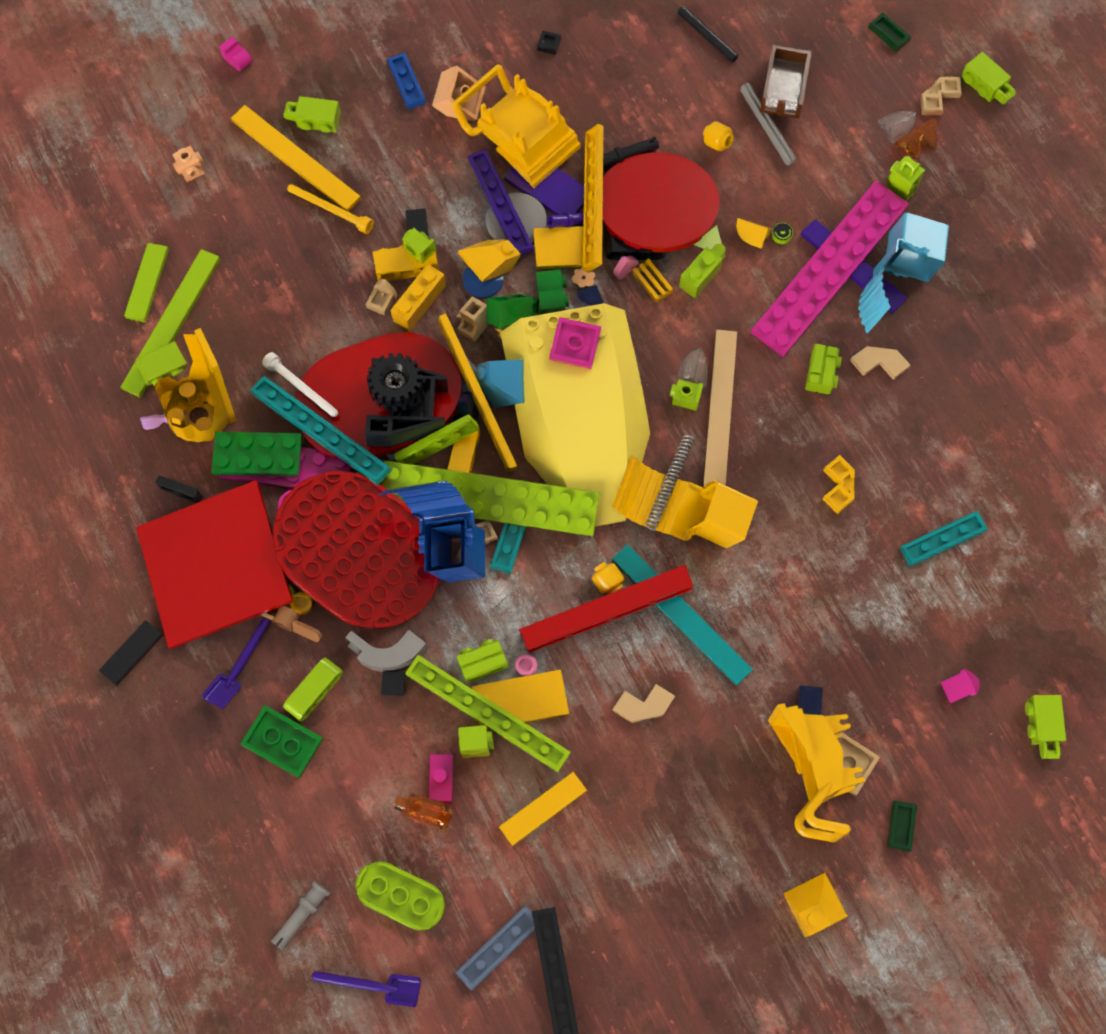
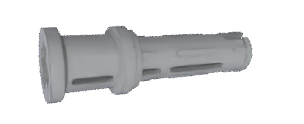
[271,881,330,950]

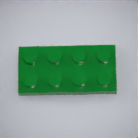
[211,432,303,477]

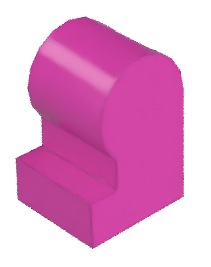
[219,36,253,71]

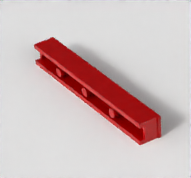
[519,564,693,653]

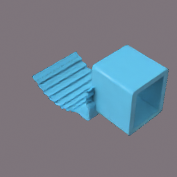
[858,213,949,334]

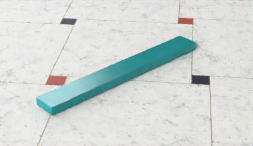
[250,376,392,486]
[612,544,753,686]

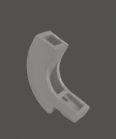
[345,630,428,672]

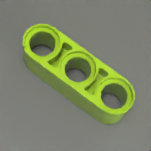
[283,657,343,722]

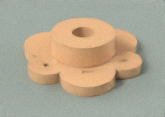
[572,267,595,288]

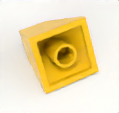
[458,240,521,282]
[783,873,847,937]

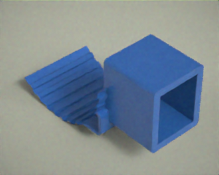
[379,481,485,583]

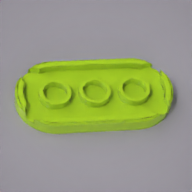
[356,861,445,931]

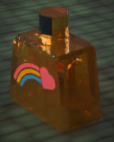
[395,793,453,833]

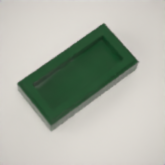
[868,13,911,52]
[887,800,917,852]

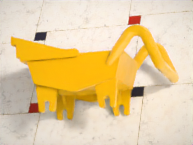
[451,64,581,188]
[768,703,865,843]

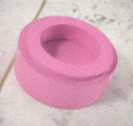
[515,654,537,677]

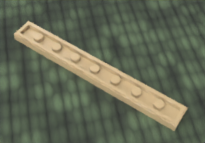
[703,330,737,487]

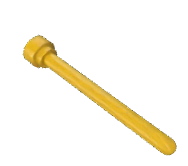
[287,184,374,234]

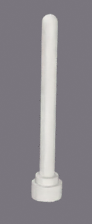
[262,352,338,417]

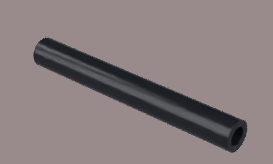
[678,6,739,63]

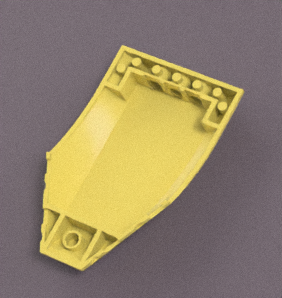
[500,303,650,527]

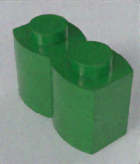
[536,269,569,315]

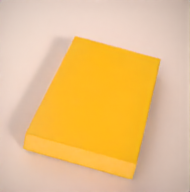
[472,670,569,730]

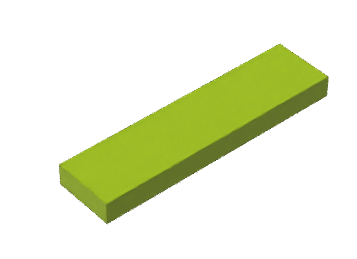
[124,243,169,322]
[394,414,480,464]

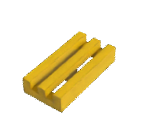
[632,258,673,303]

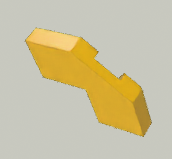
[823,455,855,515]

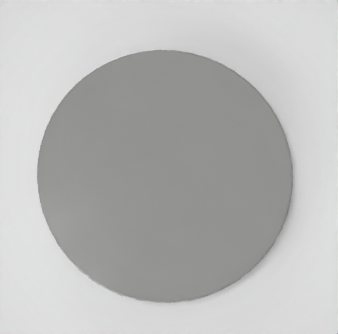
[485,192,547,245]

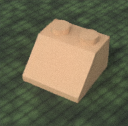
[432,65,485,121]

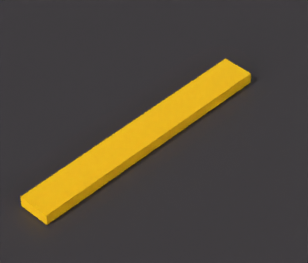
[231,105,361,212]
[583,124,604,273]
[438,313,517,473]

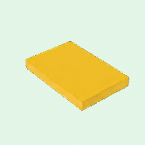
[533,226,583,269]

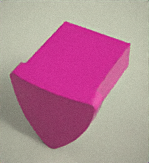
[940,669,980,703]

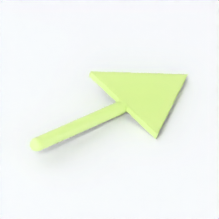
[693,225,725,257]

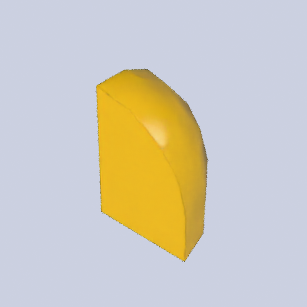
[736,218,772,248]

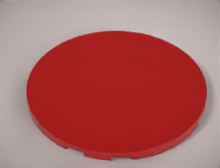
[602,152,720,252]

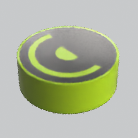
[772,223,793,244]

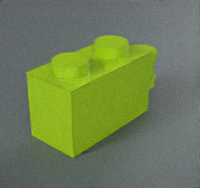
[961,52,1016,104]
[283,96,341,133]
[886,156,925,202]
[679,244,726,299]
[1025,695,1066,759]

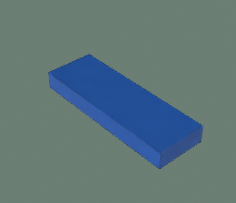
[387,53,426,110]

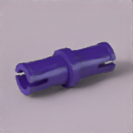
[547,212,584,228]

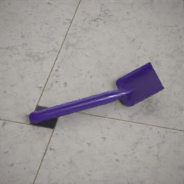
[202,617,271,709]
[312,971,421,1007]

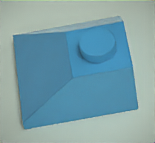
[476,360,524,408]

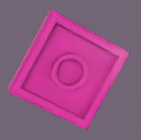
[549,317,601,369]

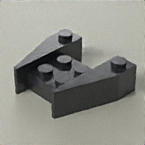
[365,358,448,447]

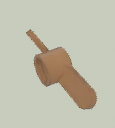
[261,606,322,642]

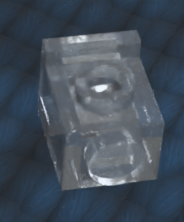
[483,578,514,611]

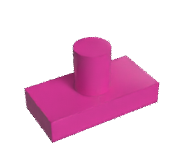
[429,755,454,802]

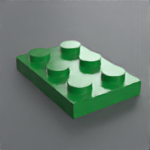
[240,705,324,779]

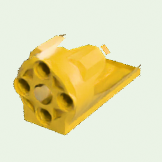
[155,328,237,442]

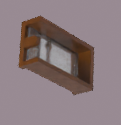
[760,45,812,119]

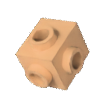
[172,145,205,182]

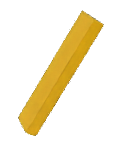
[499,772,587,847]

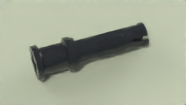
[603,136,659,171]

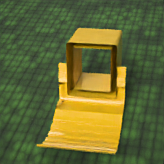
[612,455,758,549]

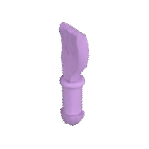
[140,411,187,430]

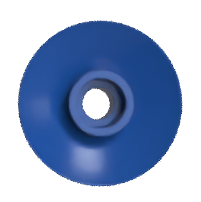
[462,266,504,298]

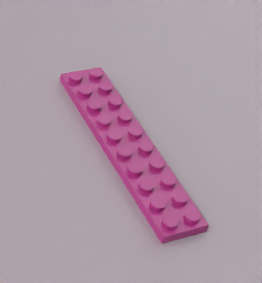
[750,181,909,357]

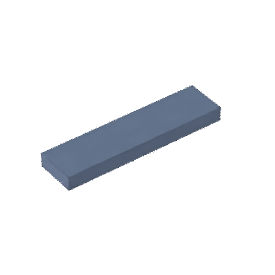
[455,906,535,991]

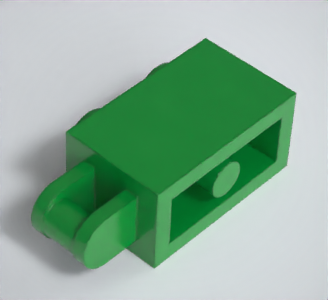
[487,293,539,329]

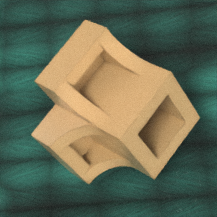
[456,296,490,342]

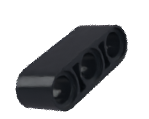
[606,234,666,260]

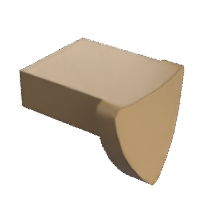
[365,279,398,316]

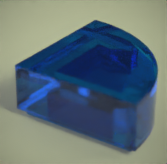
[577,285,604,305]

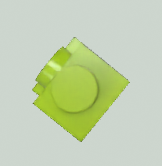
[402,228,436,263]
[670,379,703,411]

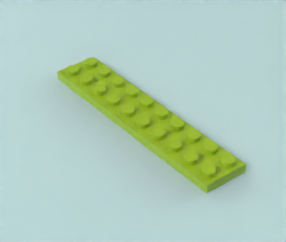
[382,460,600,536]

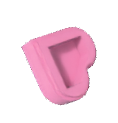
[613,256,638,280]

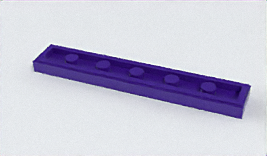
[468,149,534,256]
[801,219,907,314]

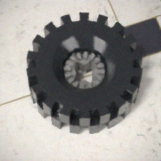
[367,353,423,411]

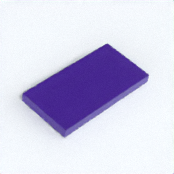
[504,167,584,215]

